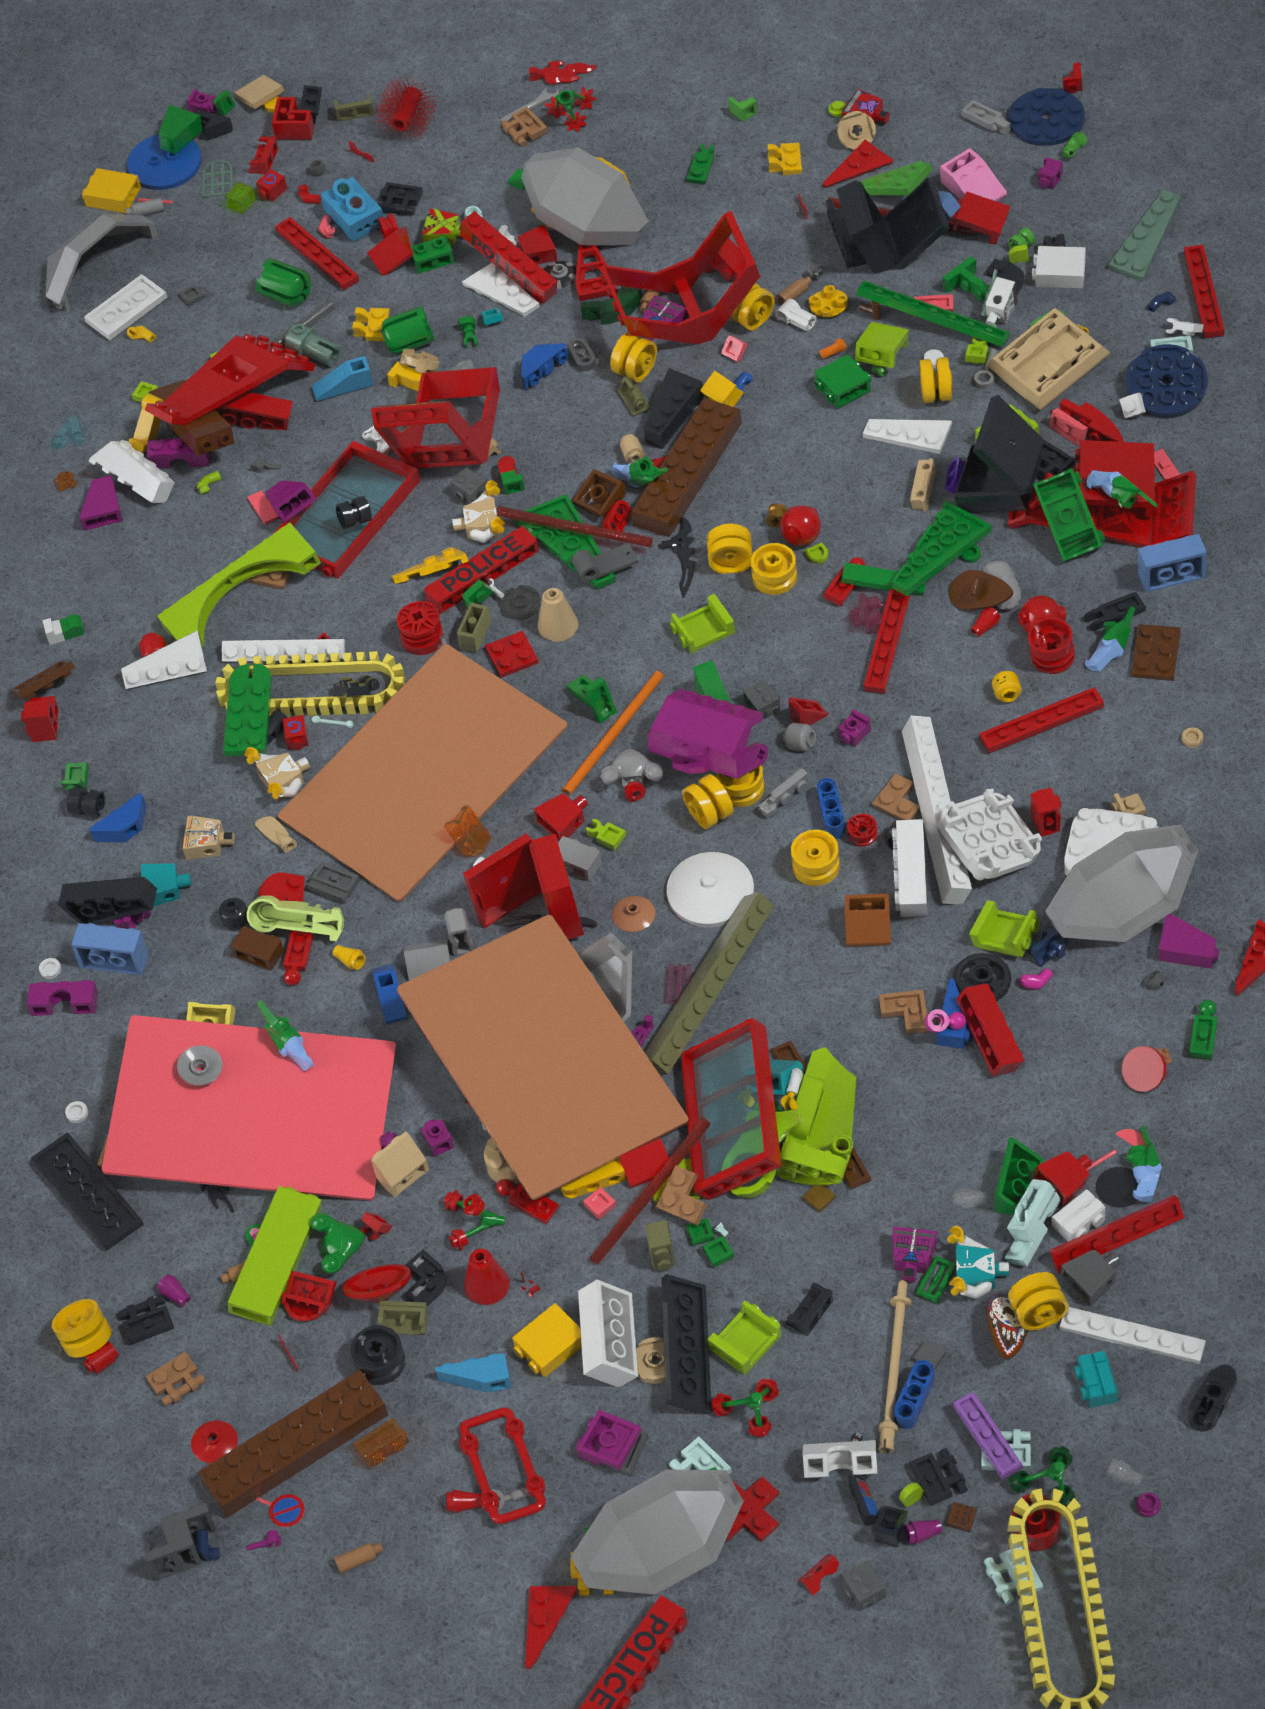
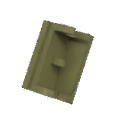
[334,94,374,121]
[378,1301,429,1335]

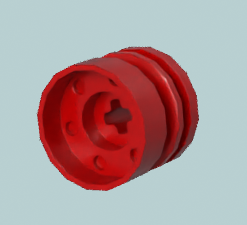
[396,601,444,655]
[1028,617,1075,674]

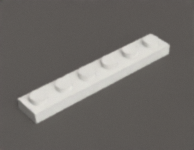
[222,639,345,662]
[1060,1307,1206,1364]

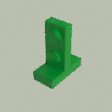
[943,256,990,302]
[566,675,617,723]

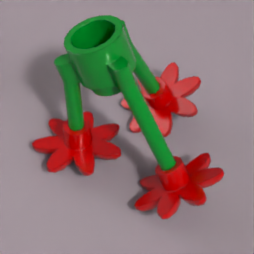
[545,87,597,132]

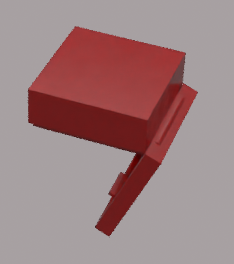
[463,833,584,939]

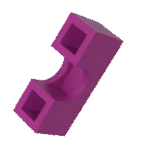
[147,438,211,469]
[27,980,98,1016]

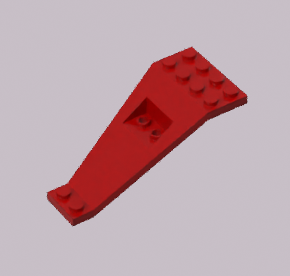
[145,334,316,425]
[1008,471,1196,548]

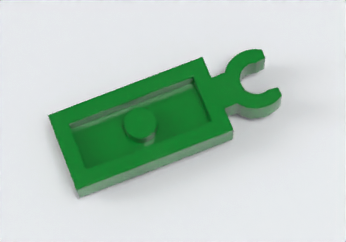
[687,143,715,185]

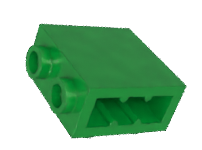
[814,354,872,409]

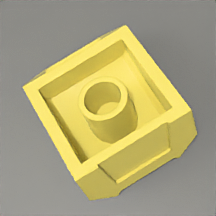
[186,1002,236,1025]

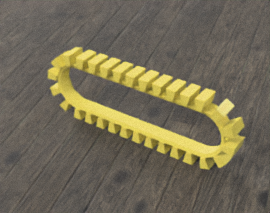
[215,651,406,717]
[1007,1488,1115,1709]

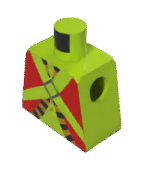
[422,209,461,246]

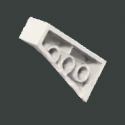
[89,440,175,503]

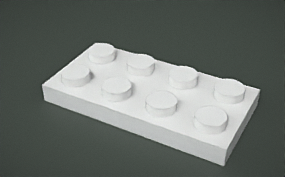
[84,274,168,340]

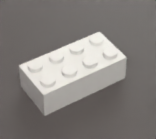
[892,819,927,917]
[578,1280,638,1387]

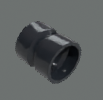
[335,496,372,530]
[67,786,105,818]

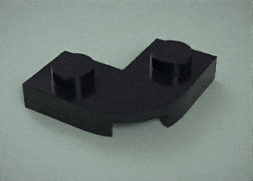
[987,259,1024,295]
[405,1249,446,1307]

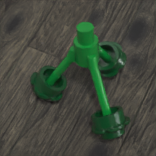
[1009,1446,1075,1507]

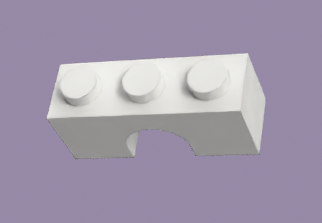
[803,1440,877,1478]

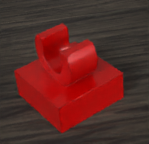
[361,1212,393,1240]

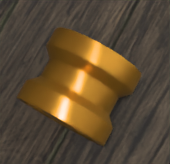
[766,503,788,528]

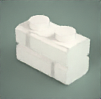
[1052,1190,1105,1241]

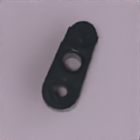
[1188,1365,1237,1432]

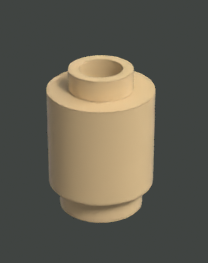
[620,434,644,463]

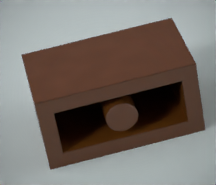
[231,926,284,971]

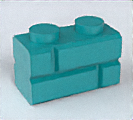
[1074,1351,1118,1408]

